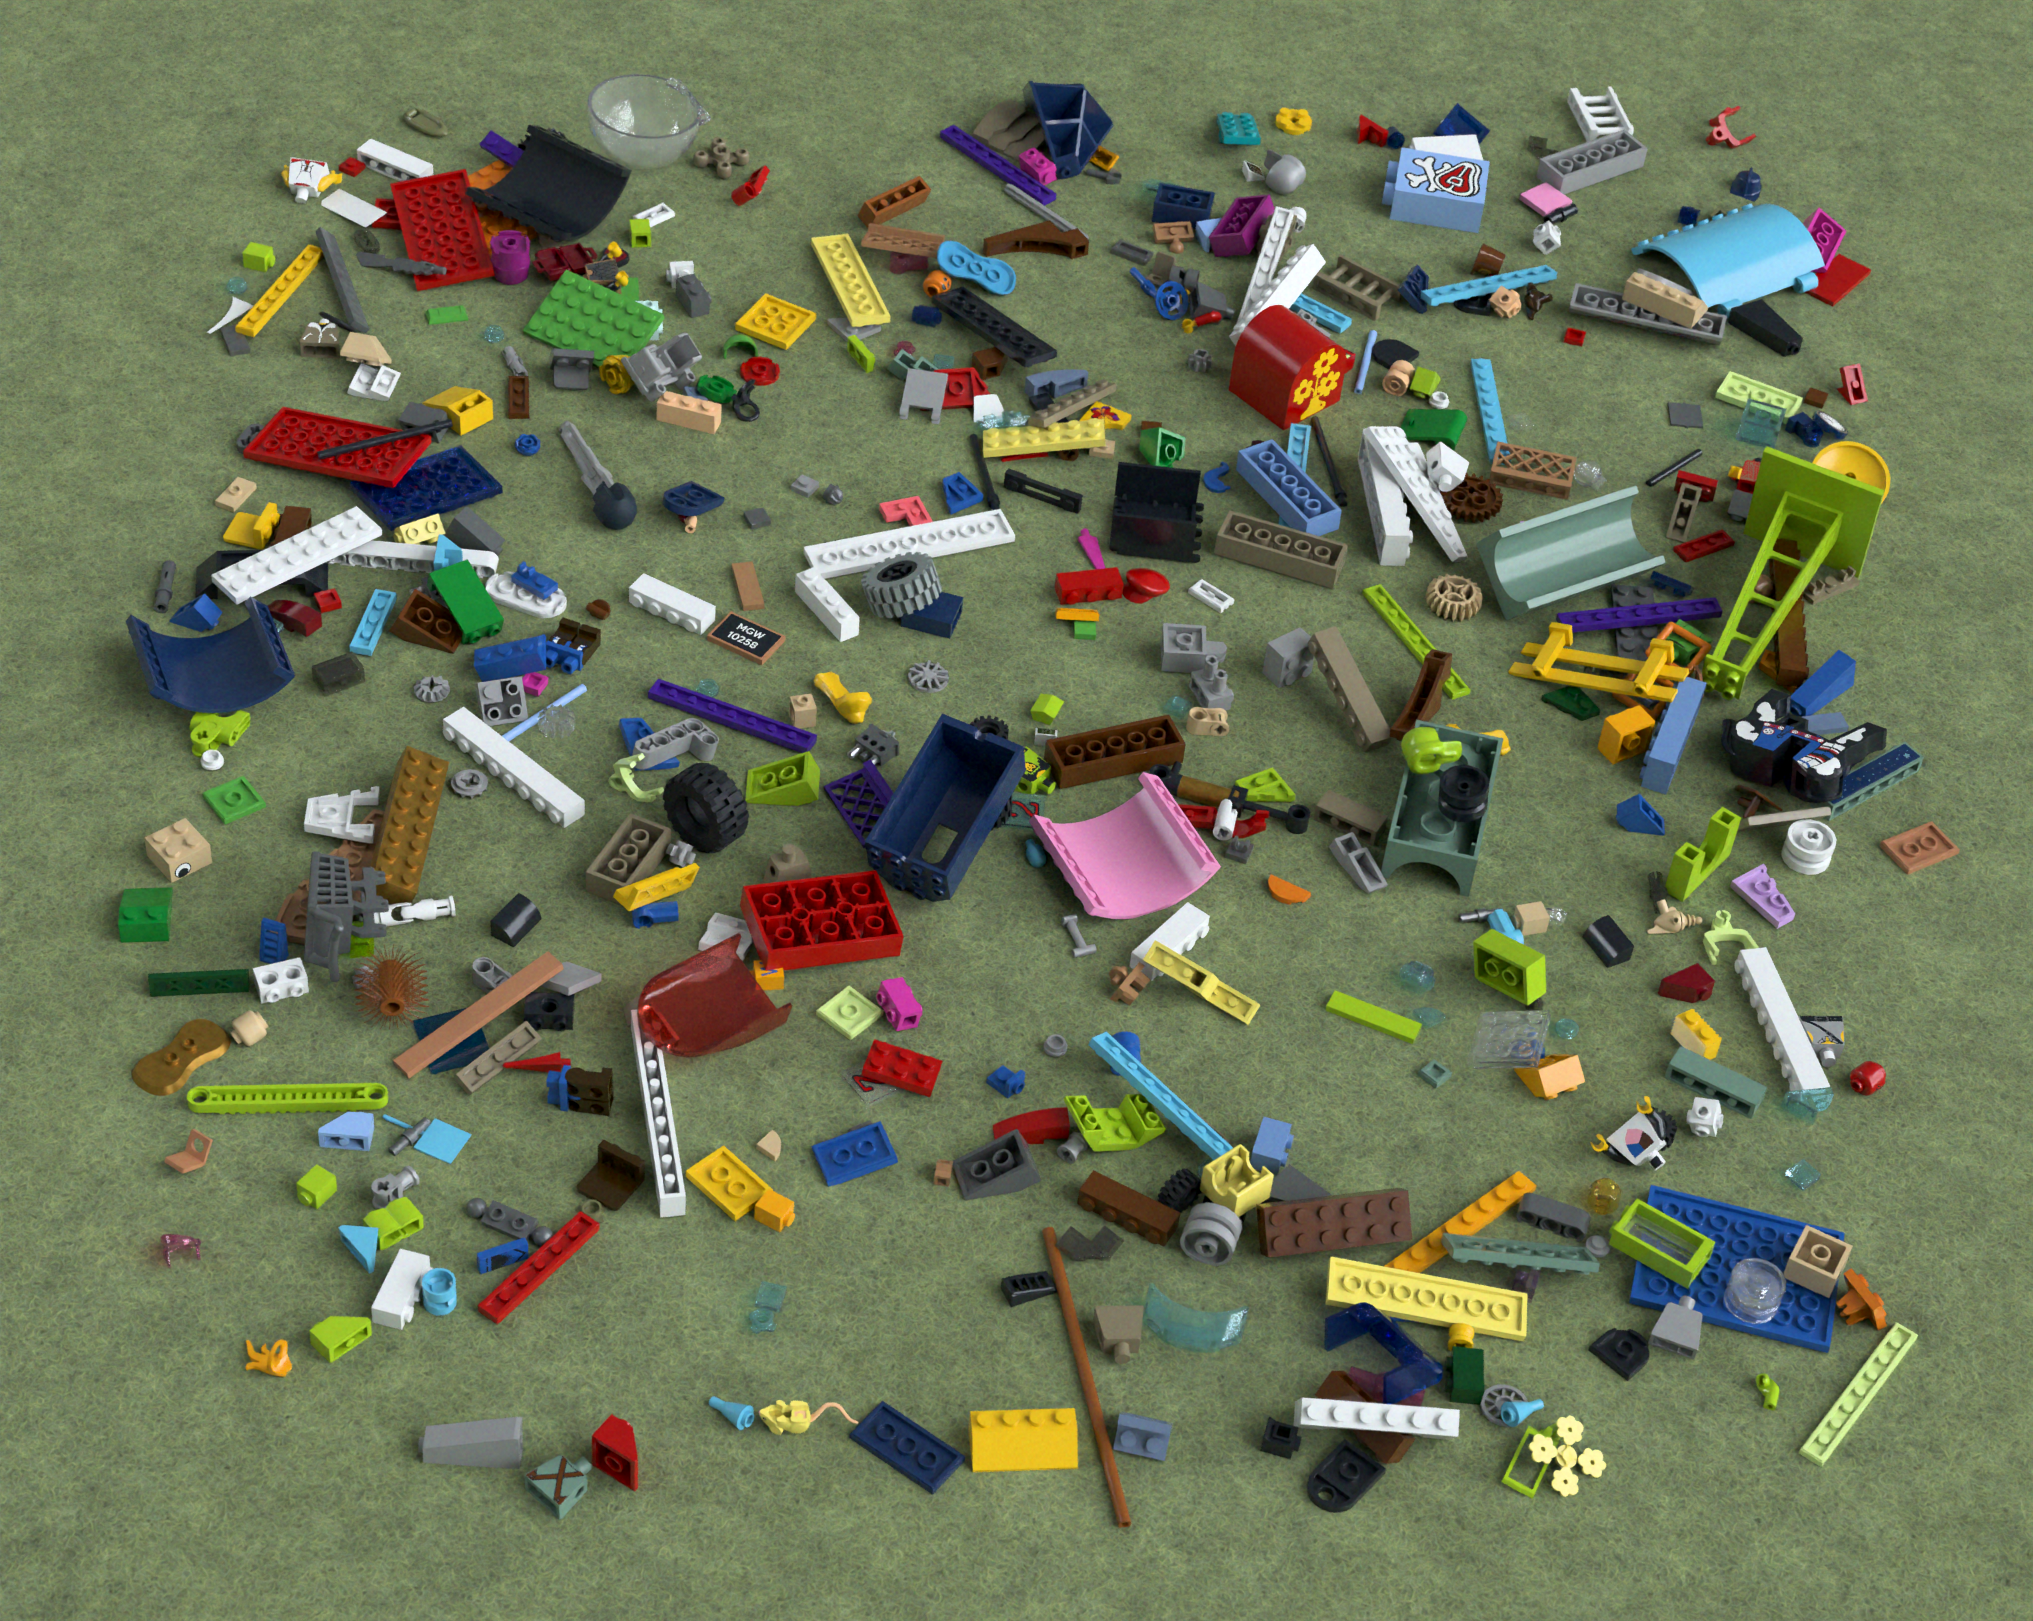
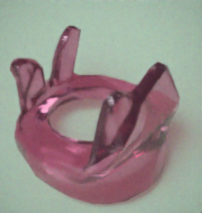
[160,1234,202,1268]

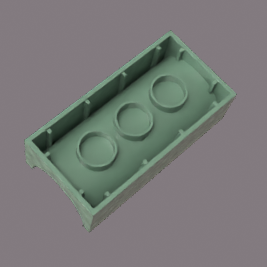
[1476,485,1666,620]
[1381,720,1503,897]

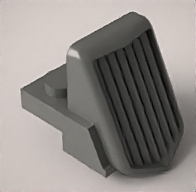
[549,348,594,390]

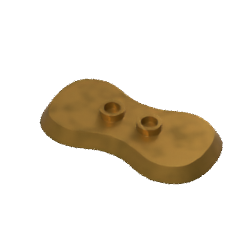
[132,1019,231,1096]

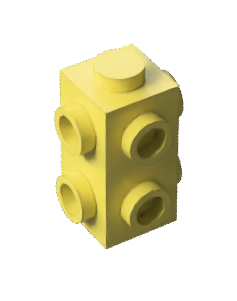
[394,514,446,545]

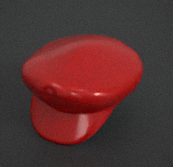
[1123,568,1170,604]

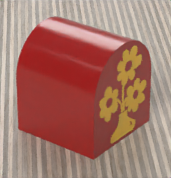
[1229,304,1347,431]

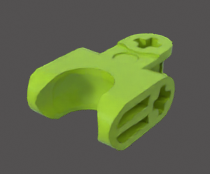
[189,710,250,758]

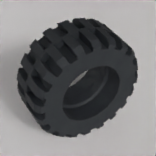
[663,762,749,853]

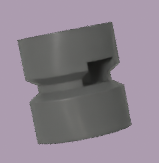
[1168,265,1199,292]

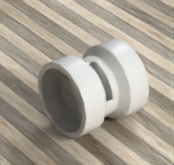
[1290,207,1306,232]

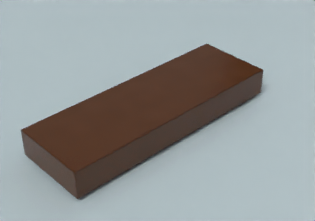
[508,376,529,419]

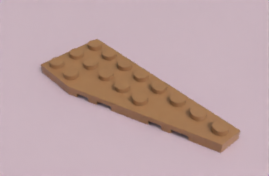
[270,809,384,945]

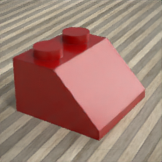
[592,1414,638,1492]

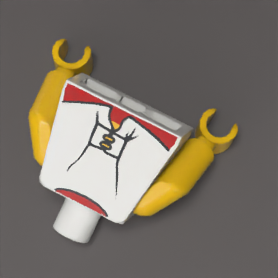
[281,157,342,203]

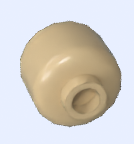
[230,1010,268,1046]

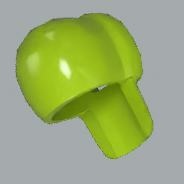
[1401,727,1462,774]

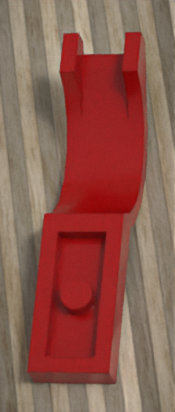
[1178,804,1269,839]

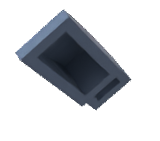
[1024,369,1088,398]

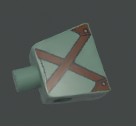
[525,1455,592,1520]

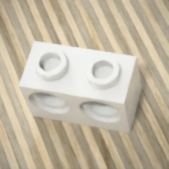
[253,957,309,1004]

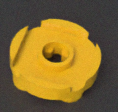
[1275,108,1312,135]

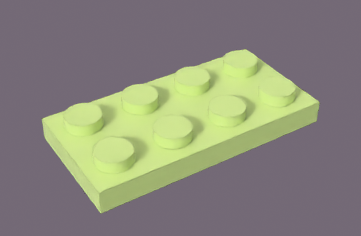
[1715,371,1803,424]

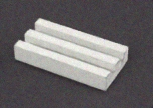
[633,203,675,227]
[1188,579,1234,613]

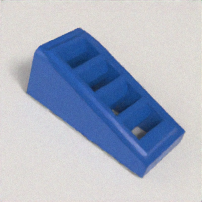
[259,918,289,964]

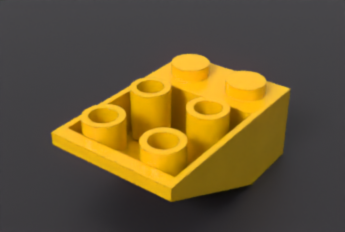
[422,386,493,436]

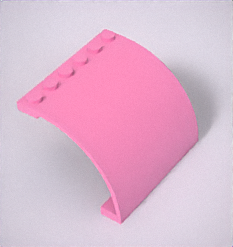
[1029,772,1221,919]

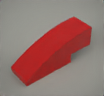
[993,1107,1070,1144]

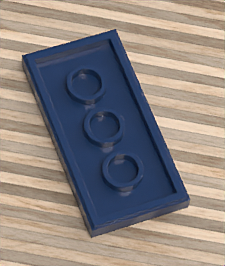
[849,1401,965,1495]

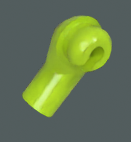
[1755,1373,1780,1411]

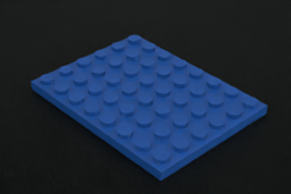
[1629,1185,1845,1353]

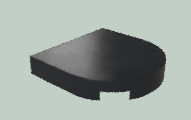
[1453,293,1492,316]
[1373,339,1419,370]
[1588,1328,1650,1381]

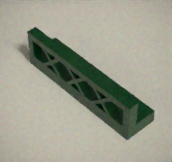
[148,969,249,997]

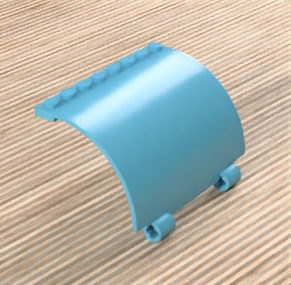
[1631,203,1825,320]

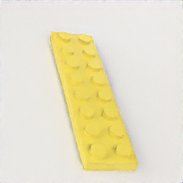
[811,234,890,327]
[1325,1257,1527,1342]

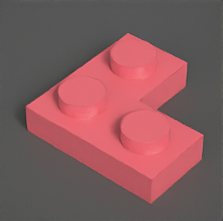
[879,496,933,526]

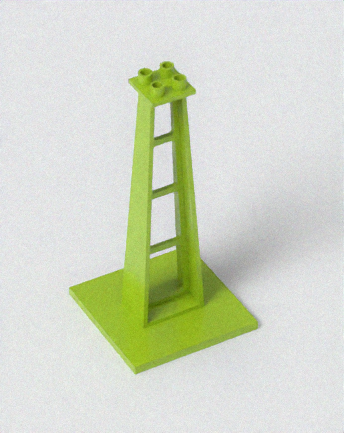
[1702,446,1885,700]

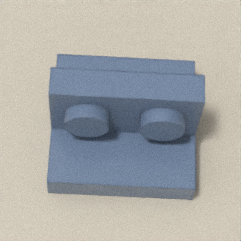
[1113,1412,1173,1461]

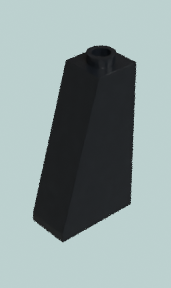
[1728,299,1803,357]

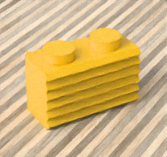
[1670,1009,1722,1060]

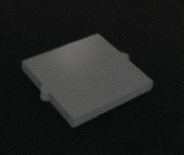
[1668,402,1703,429]

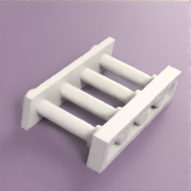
[1568,86,1633,142]

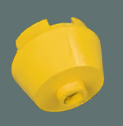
[599,355,635,394]

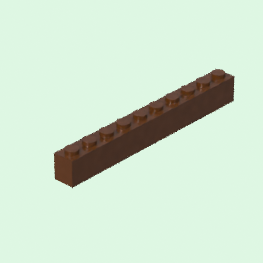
[1769,538,1809,687]

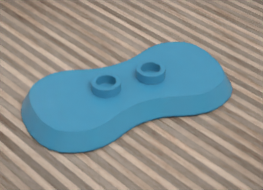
[937,241,1016,295]

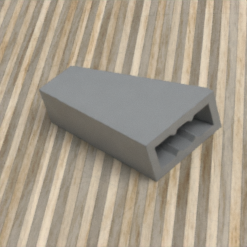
[418,1417,523,1469]

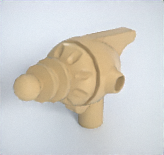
[1647,899,1702,934]

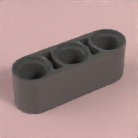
[1516,1193,1591,1242]

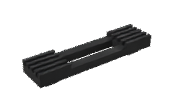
[1004,468,1083,514]

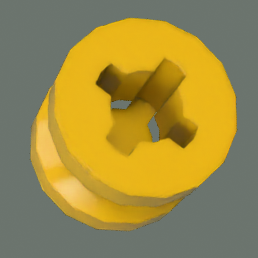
[1448,1323,1474,1352]

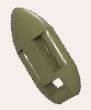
[403,108,448,137]

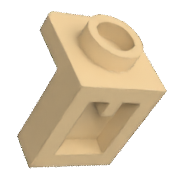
[1086,439,1115,459]

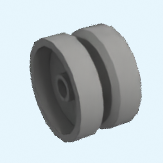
[1180,1202,1242,1266]

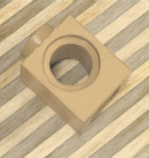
[789,694,817,729]

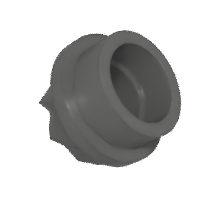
[822,484,843,505]

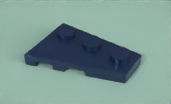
[1397,264,1429,314]

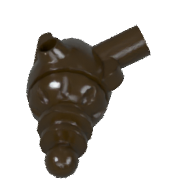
[1524,282,1553,320]

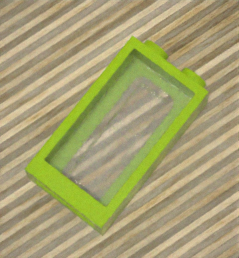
[1609,1198,1716,1289]

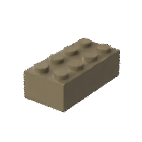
[586,813,671,905]

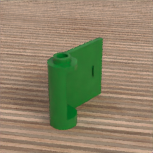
[1400,409,1467,451]

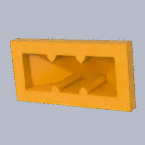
[1089,145,1119,172]

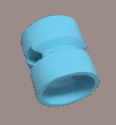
[422,1268,457,1316]

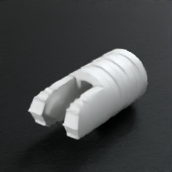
[1213,798,1237,841]

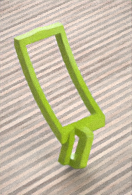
[1501,1423,1560,1498]

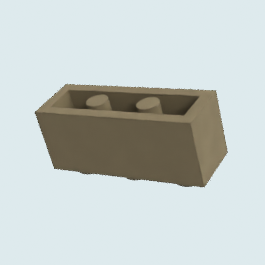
[1314,790,1388,846]

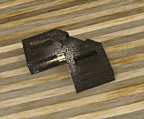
[1527,136,1561,160]
[1055,1225,1124,1262]

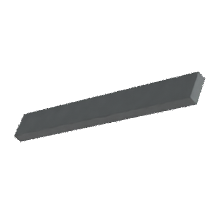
[315,227,369,333]

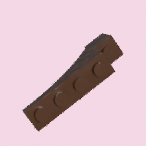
[983,220,1089,259]
[1389,649,1452,742]

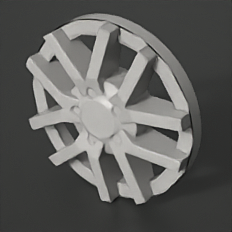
[908,660,949,693]
[1480,1384,1528,1428]

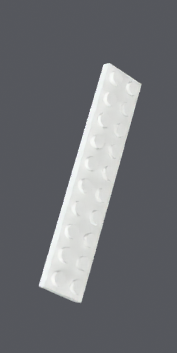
[804,509,1015,579]

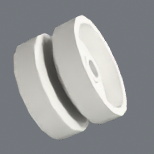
[1781,819,1837,875]

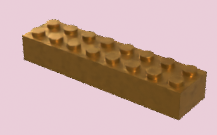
[370,746,449,908]

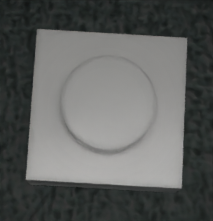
[791,474,819,498]

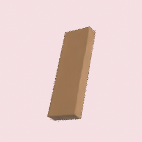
[731,561,764,611]

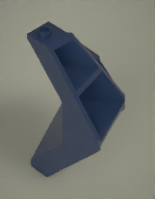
[1022,81,1113,180]

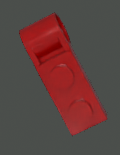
[731,165,770,206]

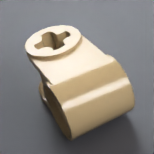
[1186,707,1229,736]

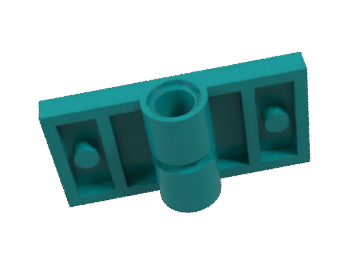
[1217,112,1261,145]

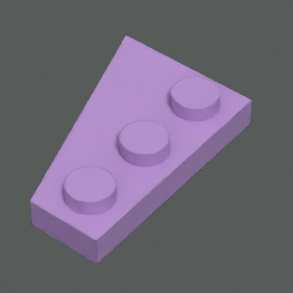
[1730,864,1795,929]

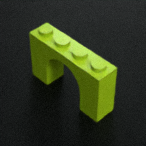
[1664,807,1741,902]

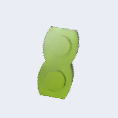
[363,1197,424,1250]

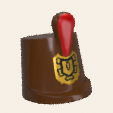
[1470,243,1506,276]

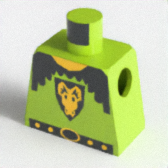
[1015,746,1056,797]

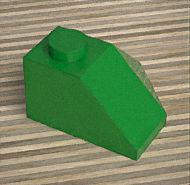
[1139,427,1186,468]

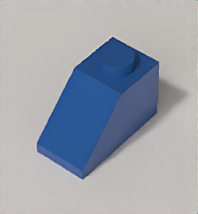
[169,593,223,632]
[1616,794,1665,836]

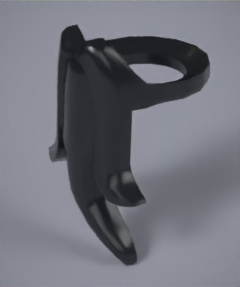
[731,379,760,422]

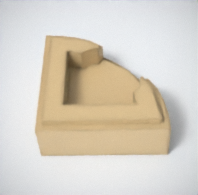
[756,1130,781,1161]

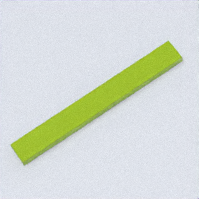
[1362,584,1471,700]

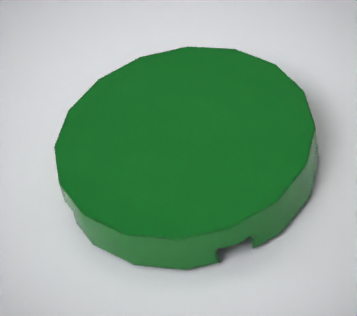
[696,375,737,403]

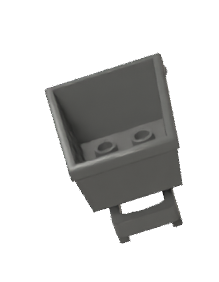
[304,851,389,982]

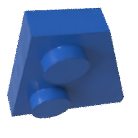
[942,472,983,514]

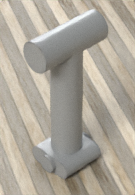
[1061,914,1097,958]

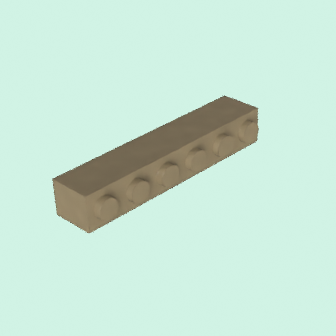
[1308,626,1393,752]

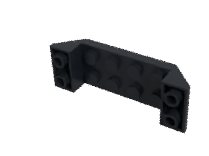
[195,549,328,599]

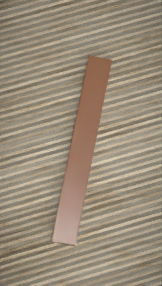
[393,951,564,1078]

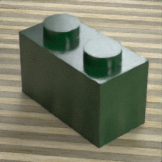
[1445,1346,1484,1405]

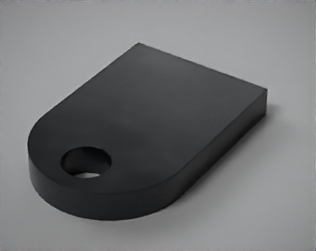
[1307,1439,1386,1513]

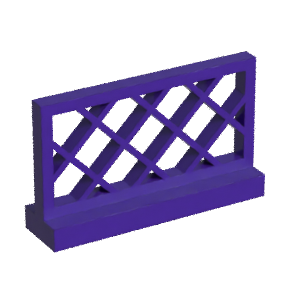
[823,759,894,848]

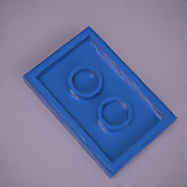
[811,1121,898,1187]

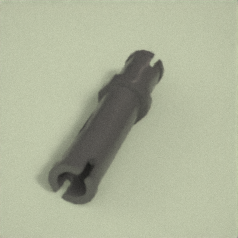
[154,560,176,613]

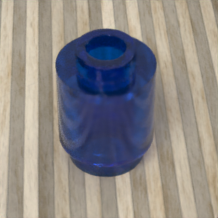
[912,305,942,327]

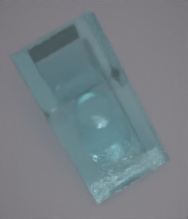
[1781,1087,1834,1125]

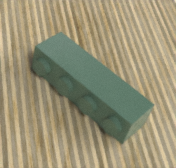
[1665,1046,1767,1119]

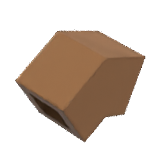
[934,1159,953,1187]

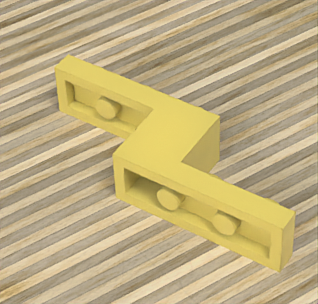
[1143,940,1260,1025]

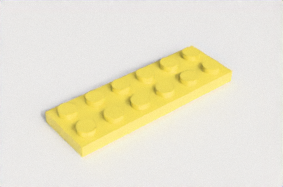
[983,418,1106,458]

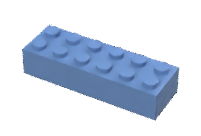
[1236,439,1342,536]
[1639,677,1707,794]

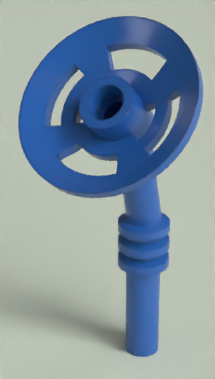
[1129,267,1189,320]

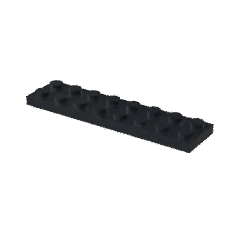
[932,287,1057,367]

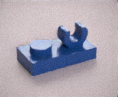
[511,561,558,600]

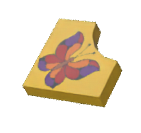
[1079,401,1132,430]

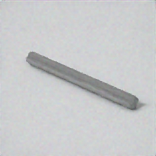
[1004,183,1089,239]

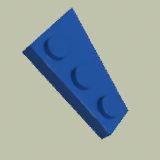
[619,718,680,771]

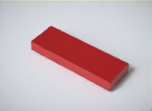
[1673,529,1735,563]

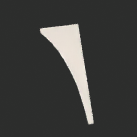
[207,297,253,334]

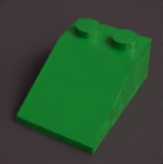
[118,887,173,943]

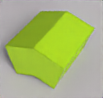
[1030,694,1064,725]

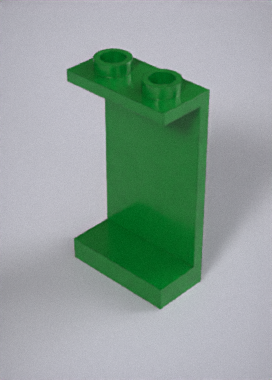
[427,559,504,645]

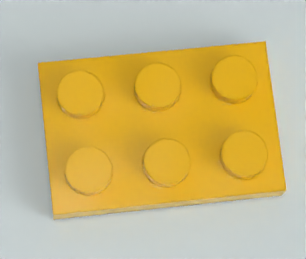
[686,1145,773,1221]

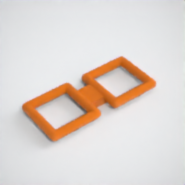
[1612,622,1712,720]

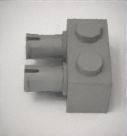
[1189,655,1234,710]

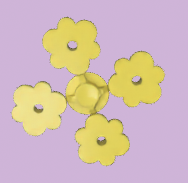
[1528,1416,1606,1497]

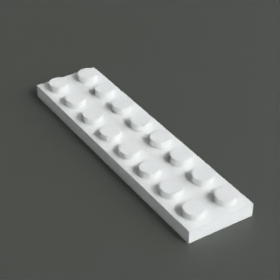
[211,506,382,604]

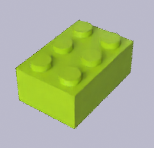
[1473,929,1546,1006]

